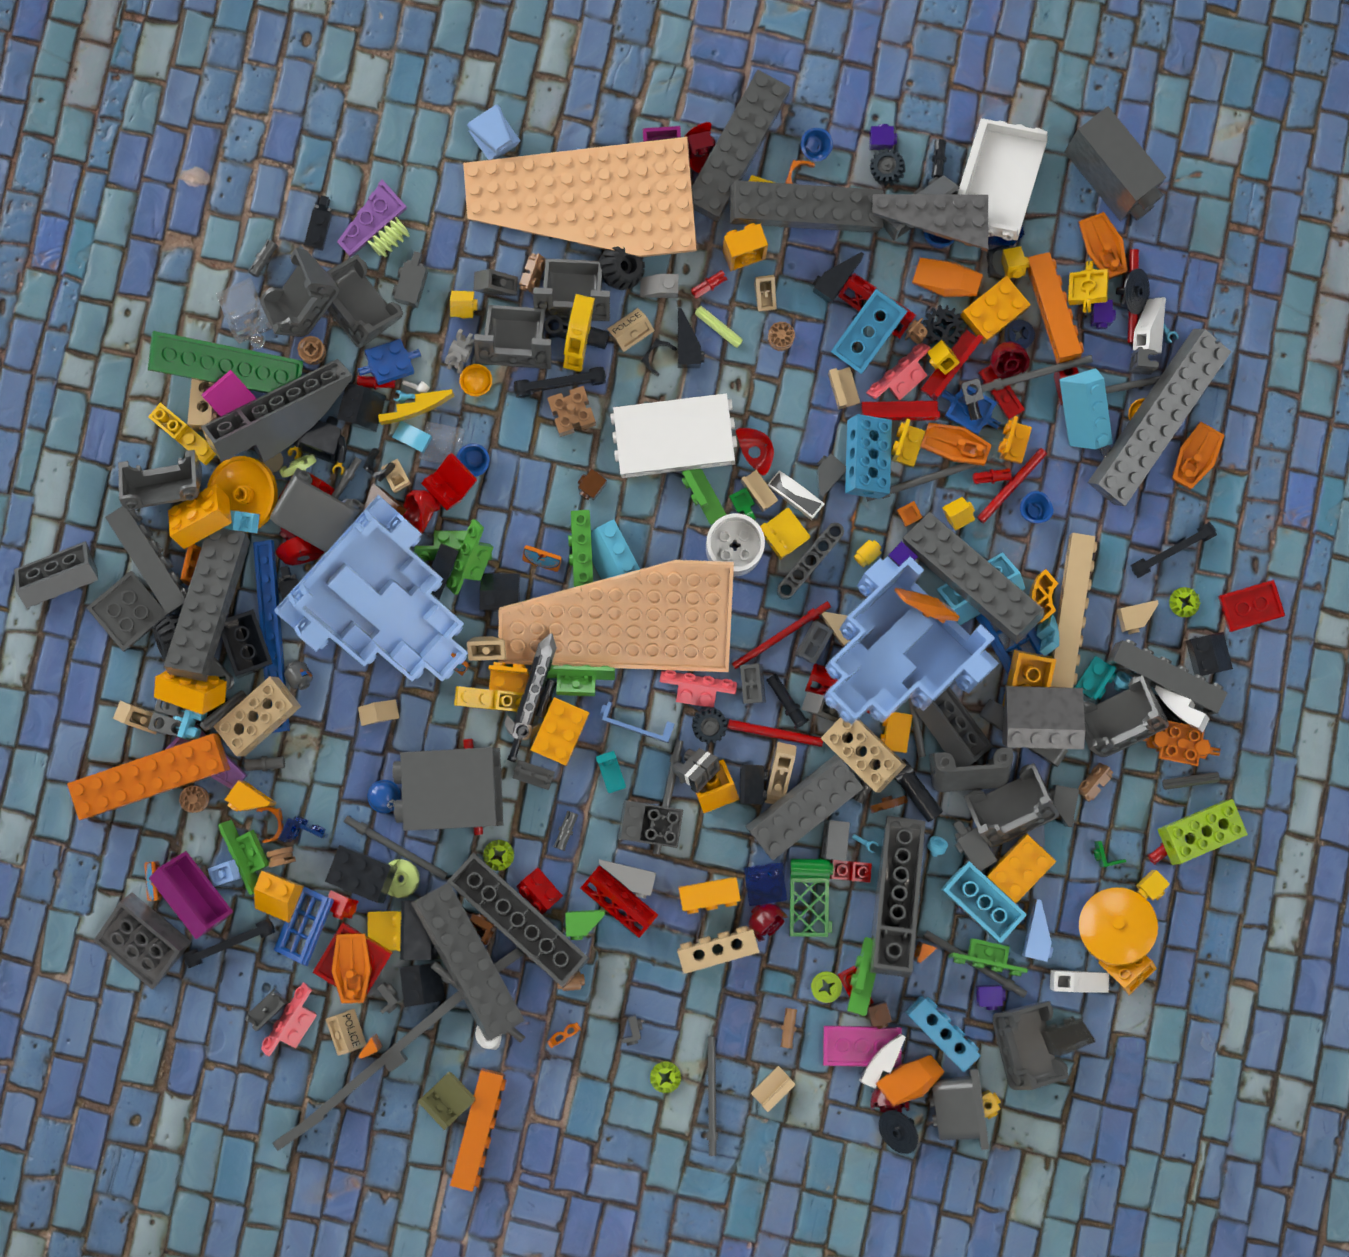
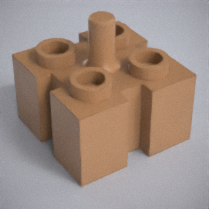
[547,386,596,437]

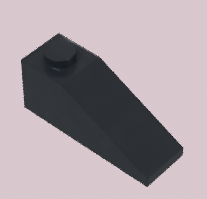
[812,252,864,304]
[678,308,705,368]

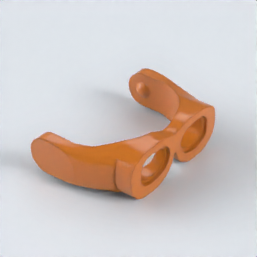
[785,160,815,184]
[257,807,285,843]
[547,1022,581,1048]

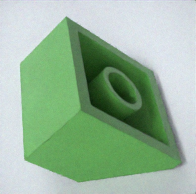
[565,910,606,940]

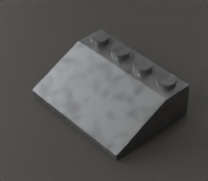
[1002,686,1085,749]
[94,893,191,990]

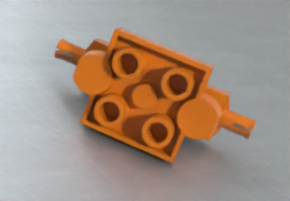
[1142,720,1221,766]

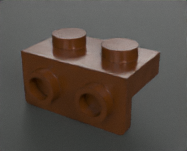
[470,914,494,945]

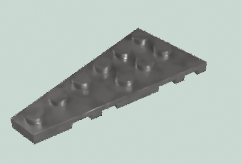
[872,194,988,252]

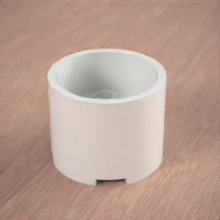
[706,514,765,576]

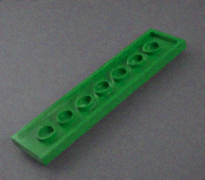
[147,331,303,393]

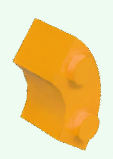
[1029,569,1058,624]

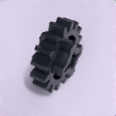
[922,305,964,346]

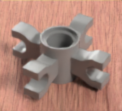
[444,329,474,374]

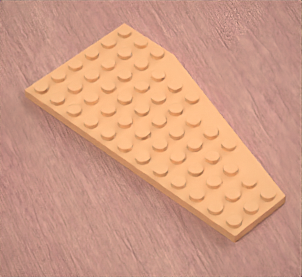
[463,137,697,257]
[498,560,734,672]

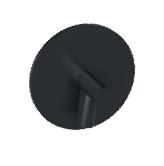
[1116,268,1150,314]
[879,1110,919,1154]

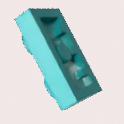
[1074,656,1117,701]

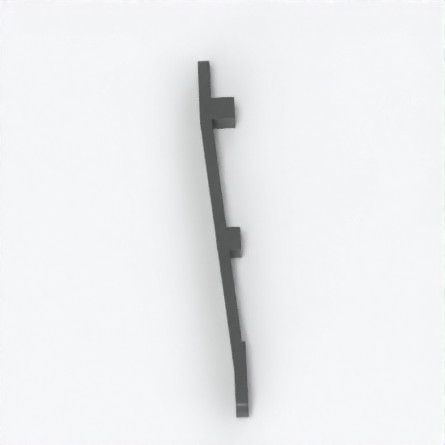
[272,947,524,1151]

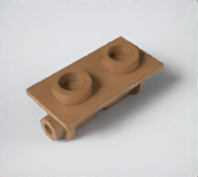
[519,253,546,294]
[905,318,928,344]
[1078,763,1113,802]

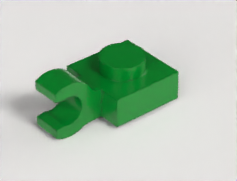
[729,488,756,521]

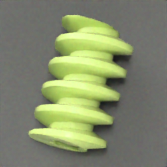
[367,217,410,257]

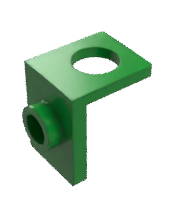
[1094,841,1126,867]

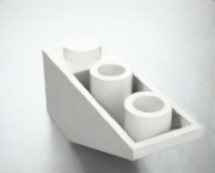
[1133,297,1166,355]
[1050,970,1109,993]

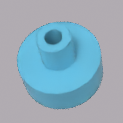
[1113,671,1132,692]
[927,836,948,857]

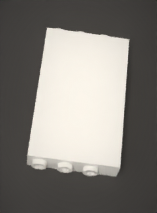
[958,118,1048,240]
[610,393,737,478]

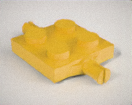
[1068,260,1109,313]

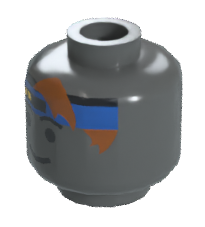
[284,661,313,690]

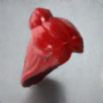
[403,490,441,534]

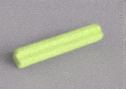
[695,306,743,348]

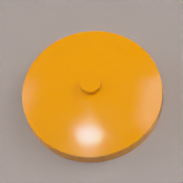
[207,456,278,533]
[1079,887,1158,966]

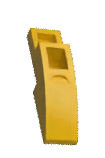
[563,294,595,372]
[148,403,216,466]
[454,686,524,712]

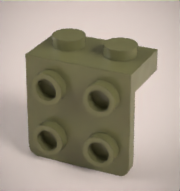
[418,1072,475,1130]

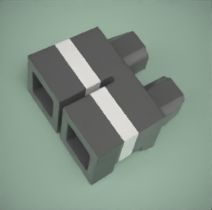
[672,748,720,793]

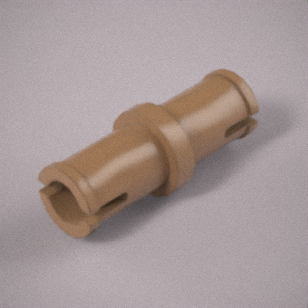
[780,1008,797,1049]

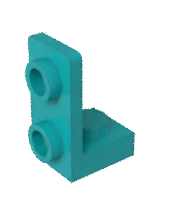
[596,751,626,793]

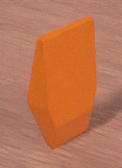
[1078,212,1127,280]
[912,257,983,297]
[920,422,992,466]
[1171,422,1224,490]
[894,588,960,623]
[332,934,371,1003]
[876,1055,945,1106]

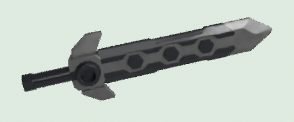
[504,633,557,762]

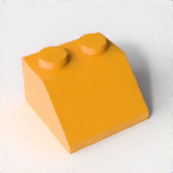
[695,759,740,813]
[225,780,277,812]
[254,871,304,923]

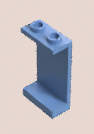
[600,701,675,743]

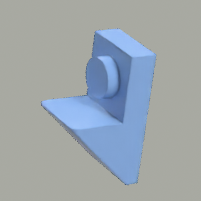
[208,859,242,887]

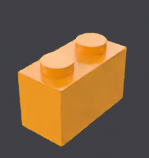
[880,712,912,753]

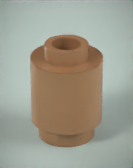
[557,971,585,991]

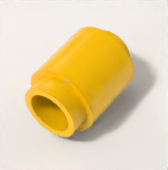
[853,540,882,568]

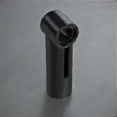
[544,315,610,350]
[894,758,943,822]

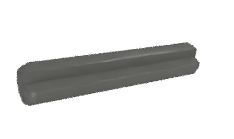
[200,690,247,731]
[1162,772,1220,790]

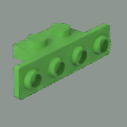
[681,469,726,525]
[568,510,593,587]
[447,519,494,595]
[414,530,492,561]
[547,664,615,696]
[218,820,269,895]
[847,937,876,1016]
[948,938,1028,976]

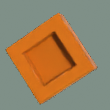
[897,501,923,527]

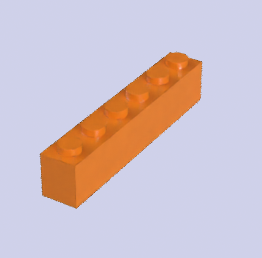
[1027,252,1084,364]
[450,1068,507,1192]

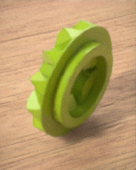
[1169,587,1201,618]
[483,840,514,871]
[811,971,842,1003]
[650,1062,681,1093]

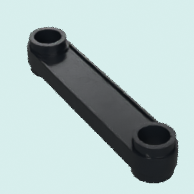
[513,367,606,398]
[1130,522,1217,578]
[183,918,275,968]

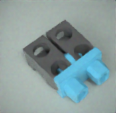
[148,699,207,741]

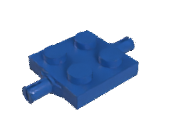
[357,339,421,386]
[941,386,1001,436]

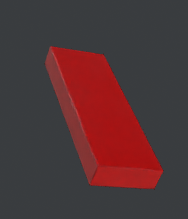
[978,365,1025,420]

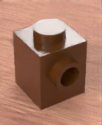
[578,469,607,501]
[867,1001,892,1029]

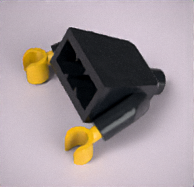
[288,416,347,475]

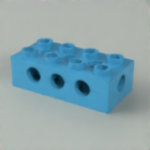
[831,288,908,374]
[845,414,892,499]
[905,996,981,1072]

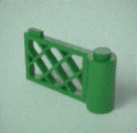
[789,859,834,937]

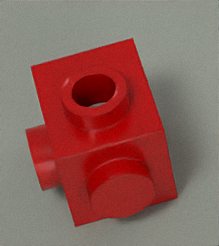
[328,890,359,920]

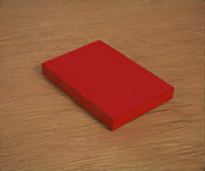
[1218,580,1285,633]

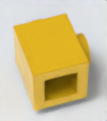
[1001,246,1029,279]
[450,291,478,319]
[927,340,960,375]
[942,497,975,531]
[1136,870,1170,900]
[982,1090,1001,1119]

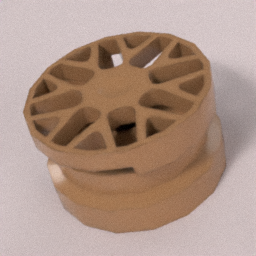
[768,322,795,351]
[297,336,326,365]
[179,786,209,813]
[266,846,296,868]

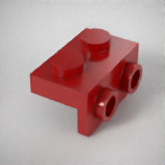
[516,867,563,915]

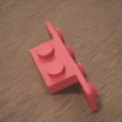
[866,343,931,400]
[660,670,737,708]
[261,983,317,1056]

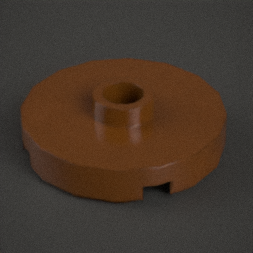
[869,795,908,813]

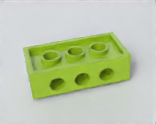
[1157,799,1248,865]

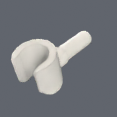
[402,380,430,394]

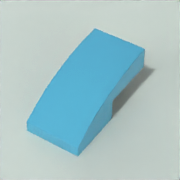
[392,421,432,453]
[224,510,260,533]
[1036,614,1059,656]

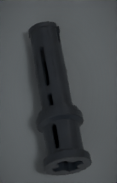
[766,674,810,730]

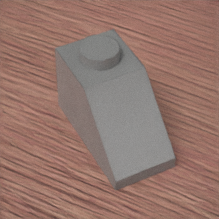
[640,274,678,298]

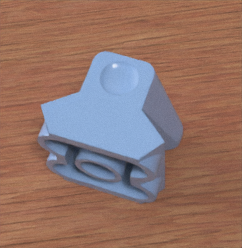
[467,104,520,160]

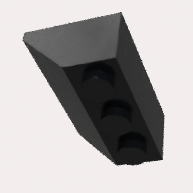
[221,609,273,678]
[400,900,441,960]

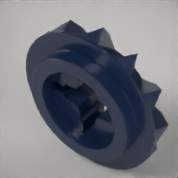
[1004,320,1035,349]

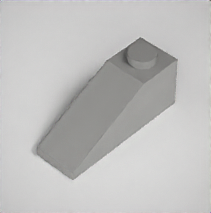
[599,859,656,898]

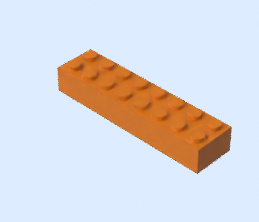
[67,733,231,820]

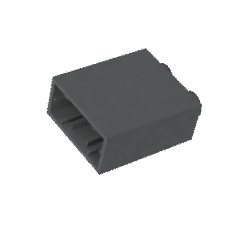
[1064,106,1166,222]
[393,747,504,831]

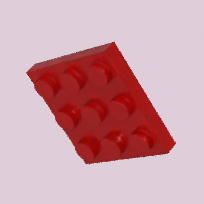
[313,922,393,996]

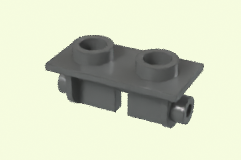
[513,760,555,790]

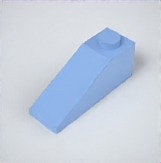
[1022,899,1053,962]

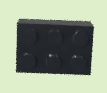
[325,845,398,904]

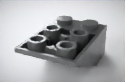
[618,800,684,848]

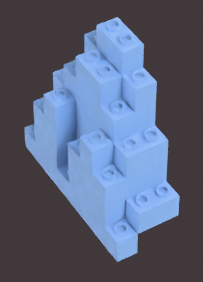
[275,495,468,682]
[824,556,999,725]

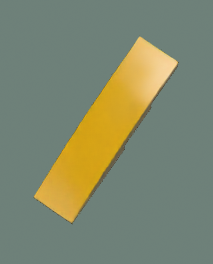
[378,389,454,425]

